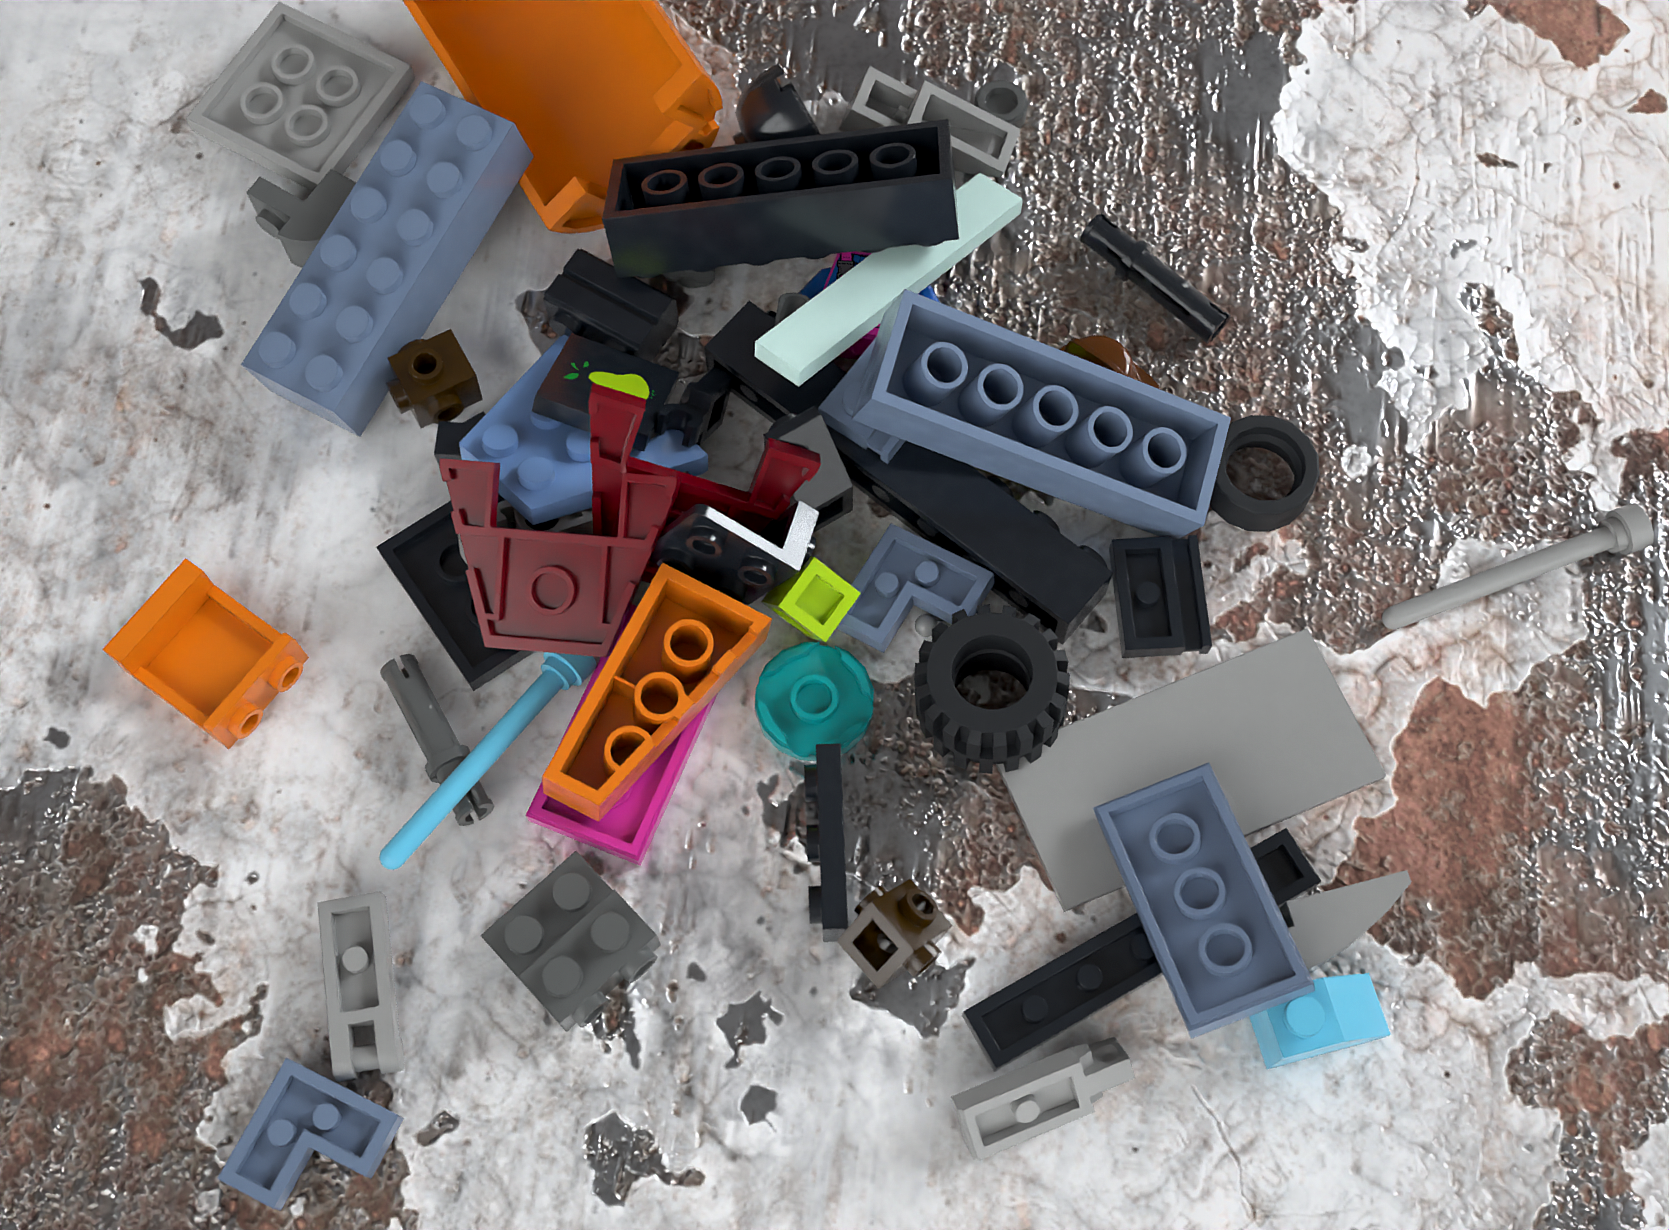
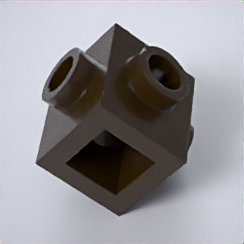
[386,329,483,429]
[837,879,953,989]

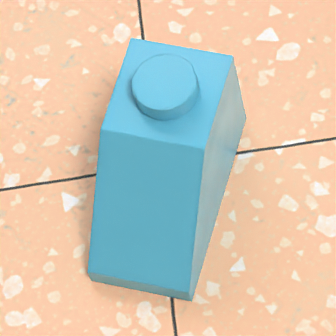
[1249,973,1391,1069]

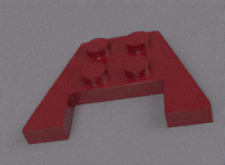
[588,383,821,583]
[439,458,681,657]

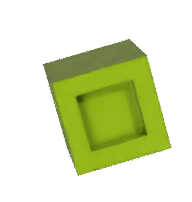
[761,556,861,642]

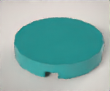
[755,642,874,761]

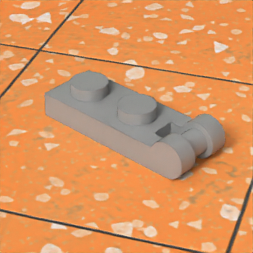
[317,891,404,1082]

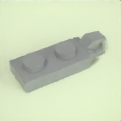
[951,1037,1135,1161]

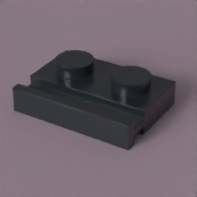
[1109,535,1212,658]

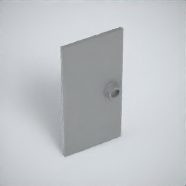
[996,628,1386,912]

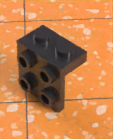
[650,500,819,606]

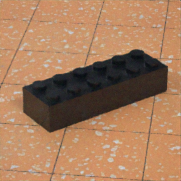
[602,119,959,279]

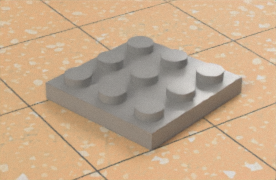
[186,2,415,191]

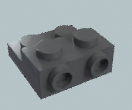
[480,851,661,1032]

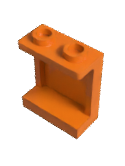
[102,558,309,749]

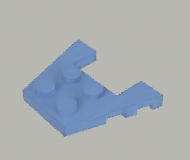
[459,335,708,525]

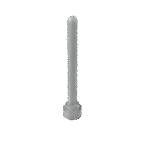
[1382,503,1654,629]

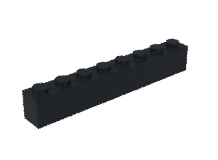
[704,300,1113,645]

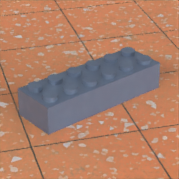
[241,81,534,437]
[851,289,1231,540]

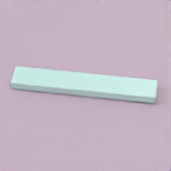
[754,173,1023,387]

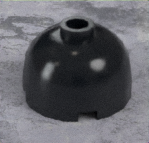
[732,63,821,144]

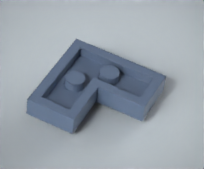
[836,523,995,653]
[217,1058,404,1211]

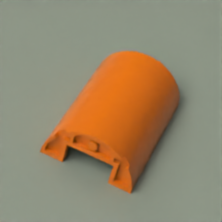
[403,0,723,234]

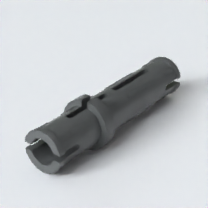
[380,654,495,826]

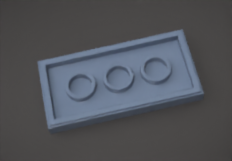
[1093,762,1315,1039]

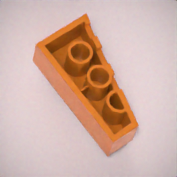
[542,563,773,822]

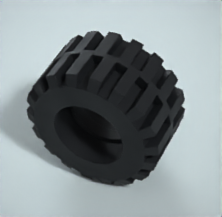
[914,604,1070,774]

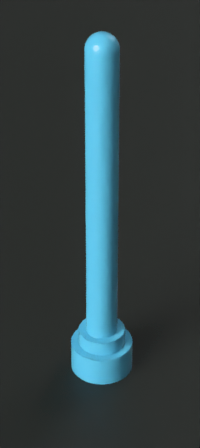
[379,652,597,870]

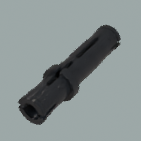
[1080,212,1231,344]

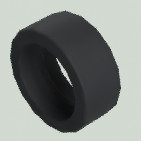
[1210,415,1320,532]

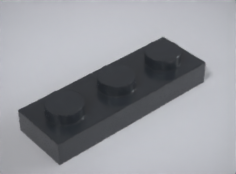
[804,743,848,942]

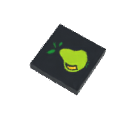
[532,333,680,451]

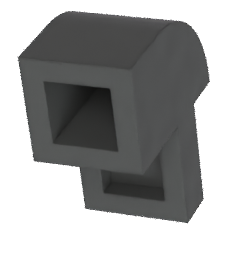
[246,169,356,268]

